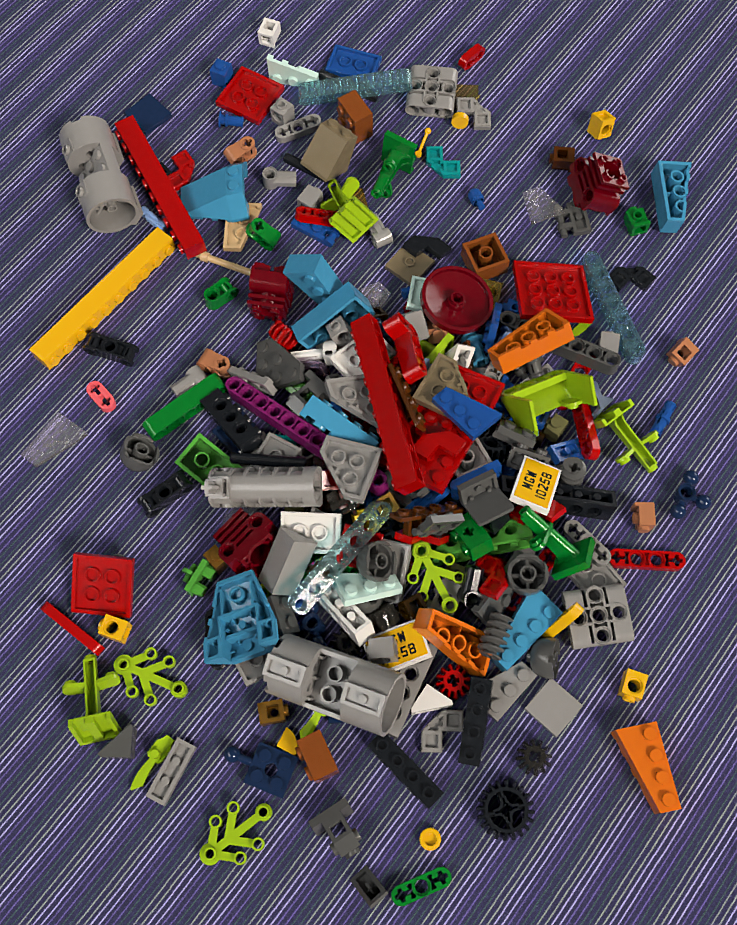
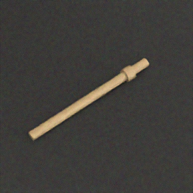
[195,251,251,276]

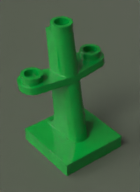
[370,130,418,199]
[519,505,595,581]

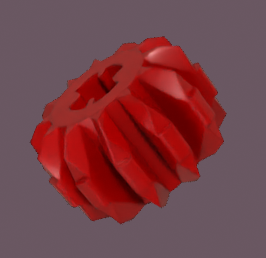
[268,320,298,350]
[435,664,471,700]

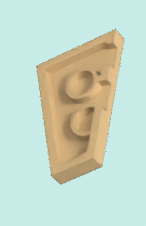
[223,203,262,252]

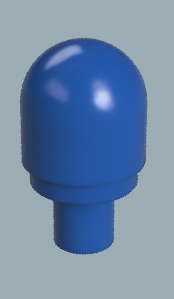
[468,188,485,211]

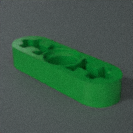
[391,867,452,906]

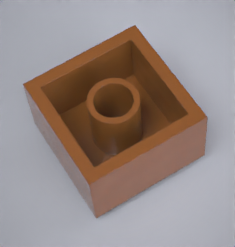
[336,90,373,144]
[461,232,510,281]
[295,729,340,784]

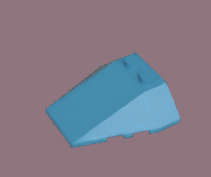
[181,161,250,223]
[203,569,279,664]

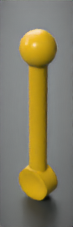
[415,128,431,158]

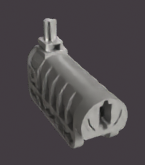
[201,466,323,508]

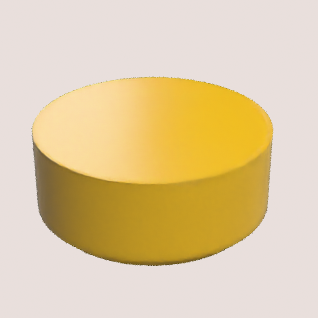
[451,112,469,129]
[419,828,441,851]

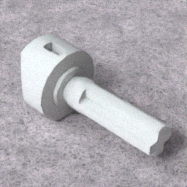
[291,340,341,366]

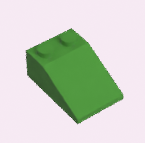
[174,433,243,485]

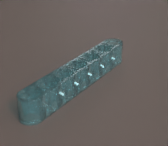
[298,68,413,106]
[581,251,646,365]
[287,500,392,615]

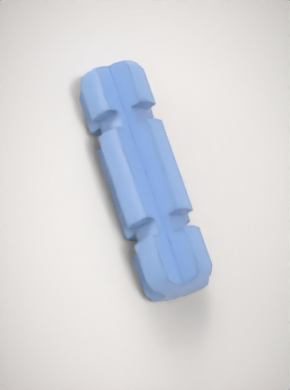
[141,206,167,231]

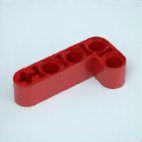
[382,312,428,385]

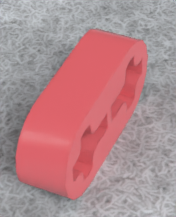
[86,381,116,413]

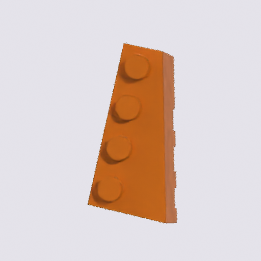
[487,308,575,374]
[413,608,490,677]
[610,721,682,814]

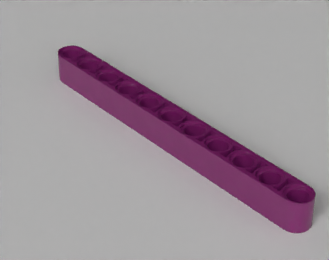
[225,376,389,496]

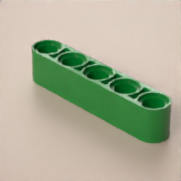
[142,373,227,441]

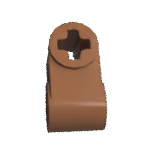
[223,136,257,164]
[196,348,231,379]

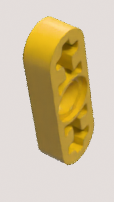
[541,602,584,638]

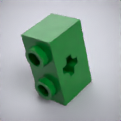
[450,512,494,561]

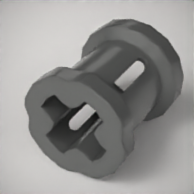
[526,357,546,379]

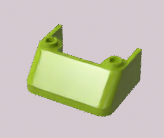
[500,369,598,431]

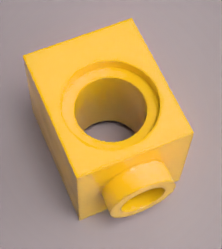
[587,110,616,140]
[98,614,133,644]
[617,668,648,703]

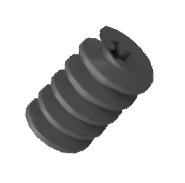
[558,457,587,486]
[477,612,514,661]

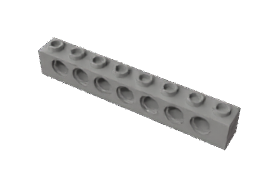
[387,577,461,739]

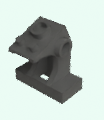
[286,369,332,420]
[308,797,362,860]

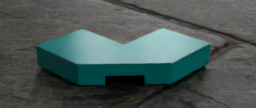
[426,146,461,179]

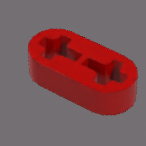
[458,43,485,71]

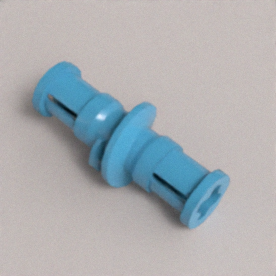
[461,330,489,368]

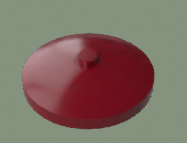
[420,266,493,334]

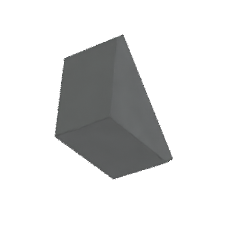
[97,724,137,759]
[350,865,389,909]

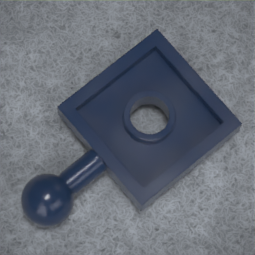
[224,742,299,799]

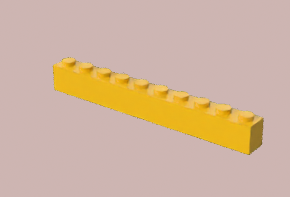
[29,227,176,370]

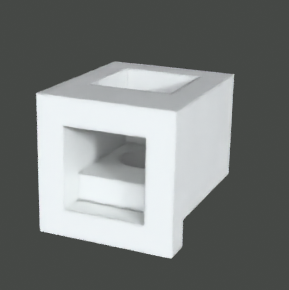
[257,18,281,48]

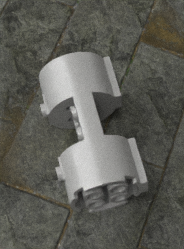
[59,115,143,233]
[262,633,406,737]

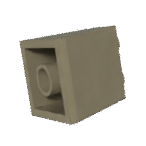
[300,118,358,182]

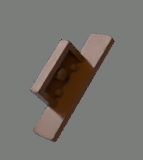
[388,363,426,432]
[389,501,464,536]

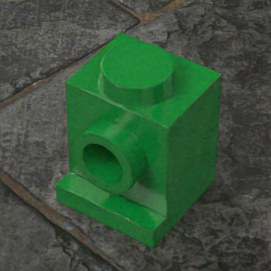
[623,206,651,237]

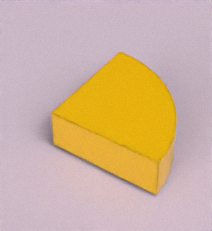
[277,727,298,756]

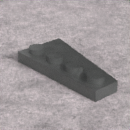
[471,551,524,628]

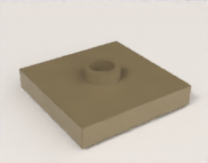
[385,247,435,286]

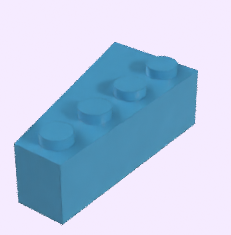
[651,161,692,233]
[283,254,343,305]
[291,281,376,350]
[299,395,380,447]
[490,591,563,672]

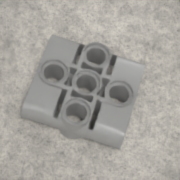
[405,65,458,118]
[561,583,634,650]

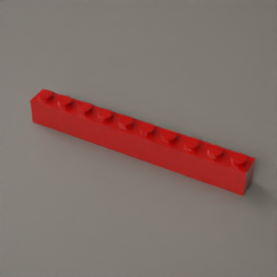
[114,115,207,260]
[350,313,426,496]

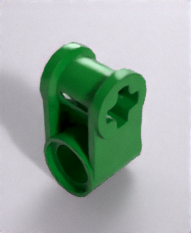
[245,218,281,251]
[204,277,239,310]

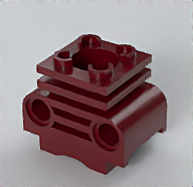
[567,152,630,216]
[247,262,294,322]
[213,508,278,579]

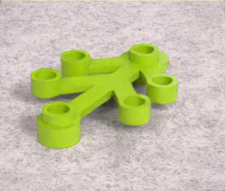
[407,541,464,614]
[114,647,188,707]
[199,801,273,865]

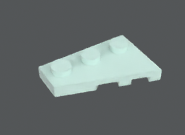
[267,54,319,90]
[331,573,403,607]

